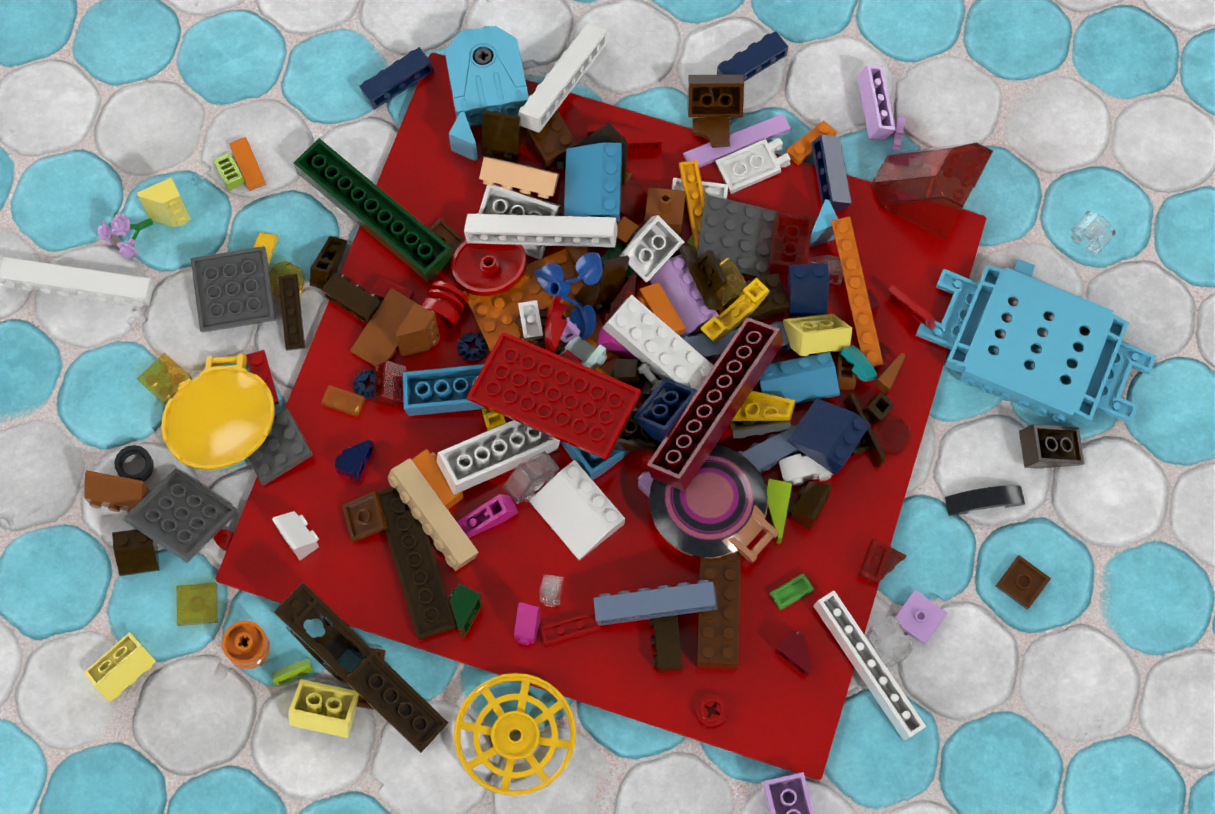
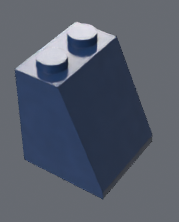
[786,263,830,318]

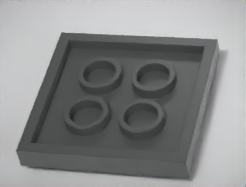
[248,408,313,486]

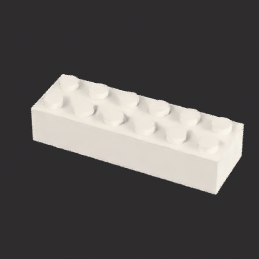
[602,295,713,390]
[436,420,560,494]

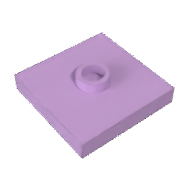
[892,590,947,645]

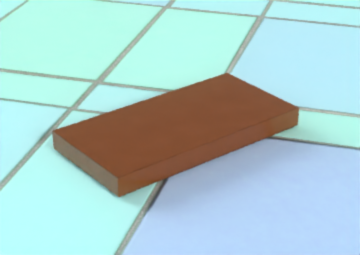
[350,288,421,371]

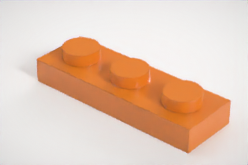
[785,120,837,166]

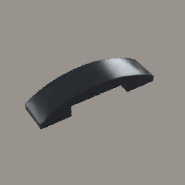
[945,485,1025,516]

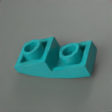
[841,345,877,381]

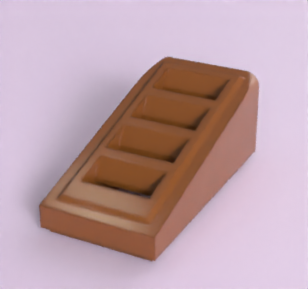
[836,351,856,390]
[876,353,905,395]

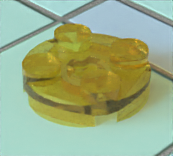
[270,261,304,299]

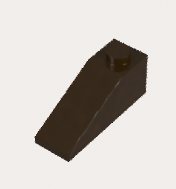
[310,236,347,289]

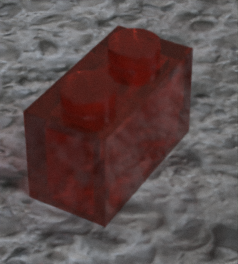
[373,361,406,407]

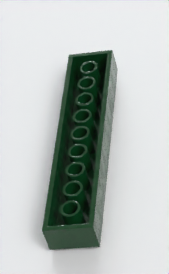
[293,138,454,283]

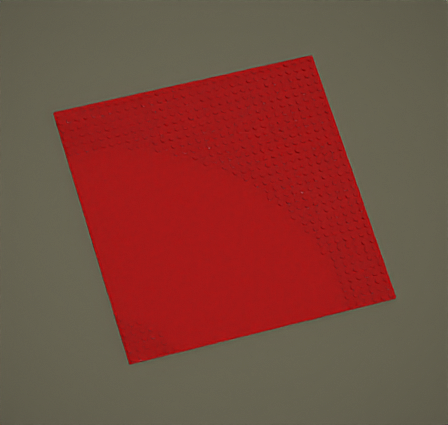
[215,52,987,780]

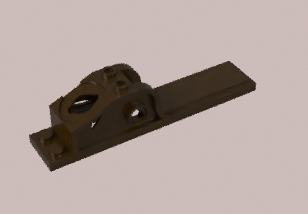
[273,582,449,753]

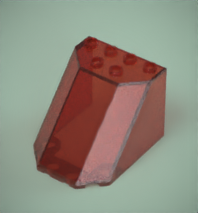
[871,142,993,240]

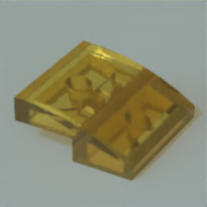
[716,258,748,306]

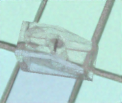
[808,255,843,286]

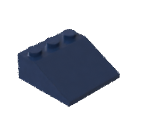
[787,398,870,475]

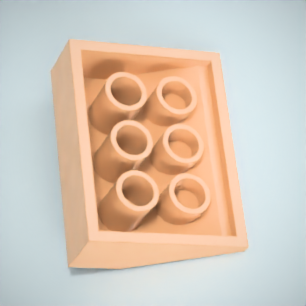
[479,157,560,199]

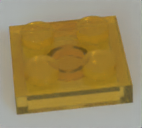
[137,352,192,405]
[176,582,218,626]

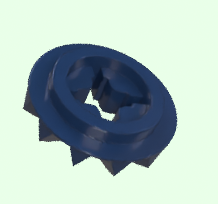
[457,331,488,361]
[353,369,384,399]

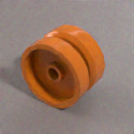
[222,621,270,669]

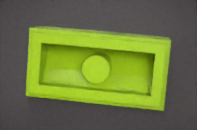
[272,658,314,686]

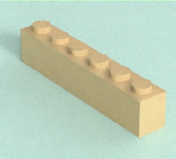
[387,458,479,571]

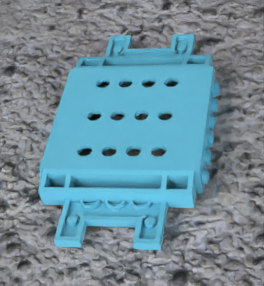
[916,264,1156,426]

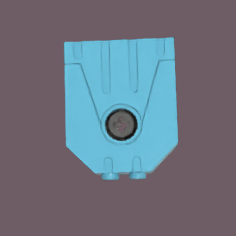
[445,26,529,127]

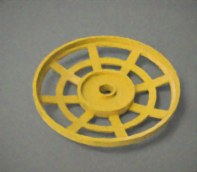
[454,673,576,796]

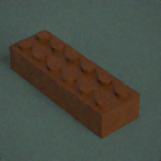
[697,552,741,669]

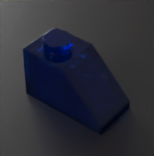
[334,440,374,481]

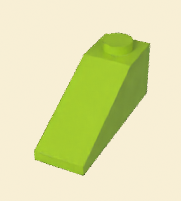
[765,479,792,544]

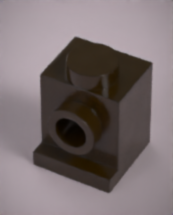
[861,392,894,425]

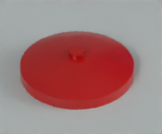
[451,240,527,296]

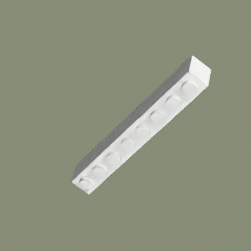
[518,23,607,133]
[464,213,618,247]
[0,257,154,307]
[813,591,926,741]

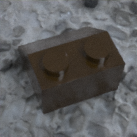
[789,481,832,530]
[112,529,160,576]

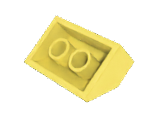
[137,177,191,227]
[783,314,852,356]
[84,632,156,703]
[289,679,359,738]

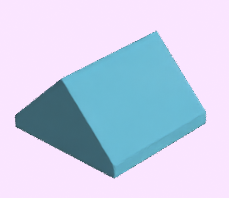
[449,111,478,161]
[809,199,838,247]

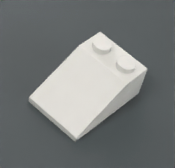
[620,215,684,283]

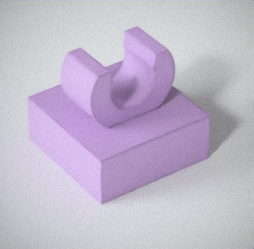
[560,317,580,343]

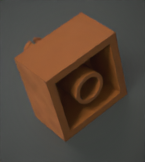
[644,187,686,234]

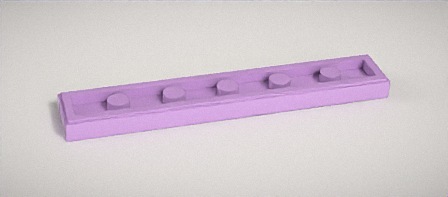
[683,114,791,168]

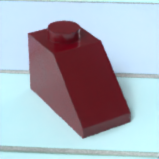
[775,630,811,677]

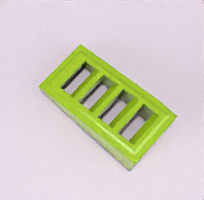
[213,152,245,191]

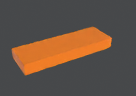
[229,137,266,191]

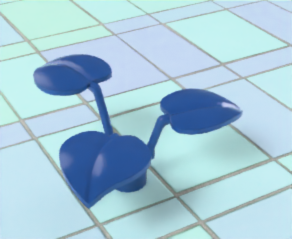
[534,252,603,340]

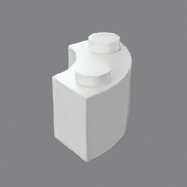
[779,453,833,486]

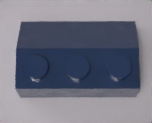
[633,377,697,442]

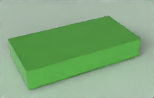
[770,573,814,611]

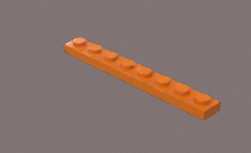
[831,217,883,367]

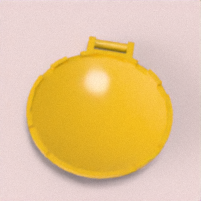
[161,354,275,470]

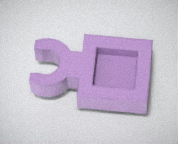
[892,116,905,151]

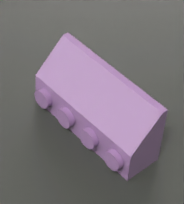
[649,254,719,336]

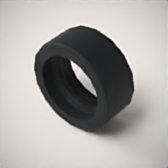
[114,445,154,481]

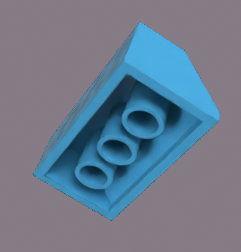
[756,352,840,404]

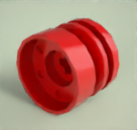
[421,281,469,330]

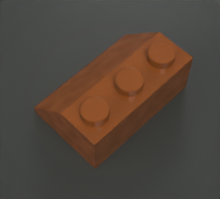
[395,303,440,357]
[84,470,151,513]

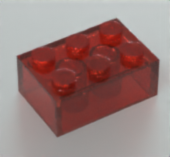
[768,212,813,275]

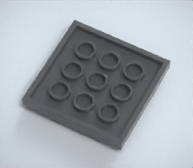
[696,195,778,279]
[190,246,276,333]
[124,468,238,563]

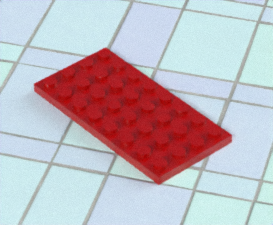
[467,331,642,461]

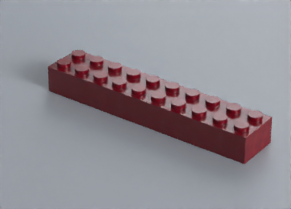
[647,317,784,492]

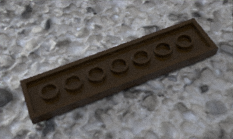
[379,487,457,641]

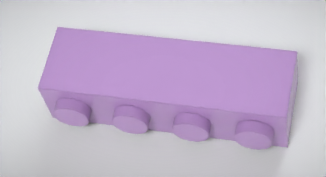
[857,65,895,141]

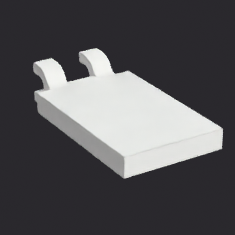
[715,138,791,194]

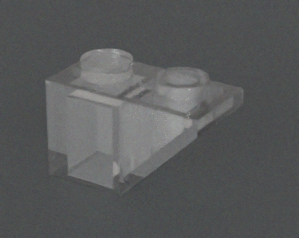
[539,574,564,607]

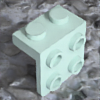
[559,336,607,370]

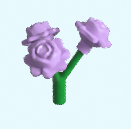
[97,214,153,258]

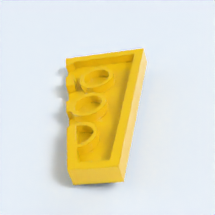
[732,391,795,421]

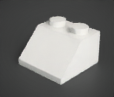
[272,511,319,561]

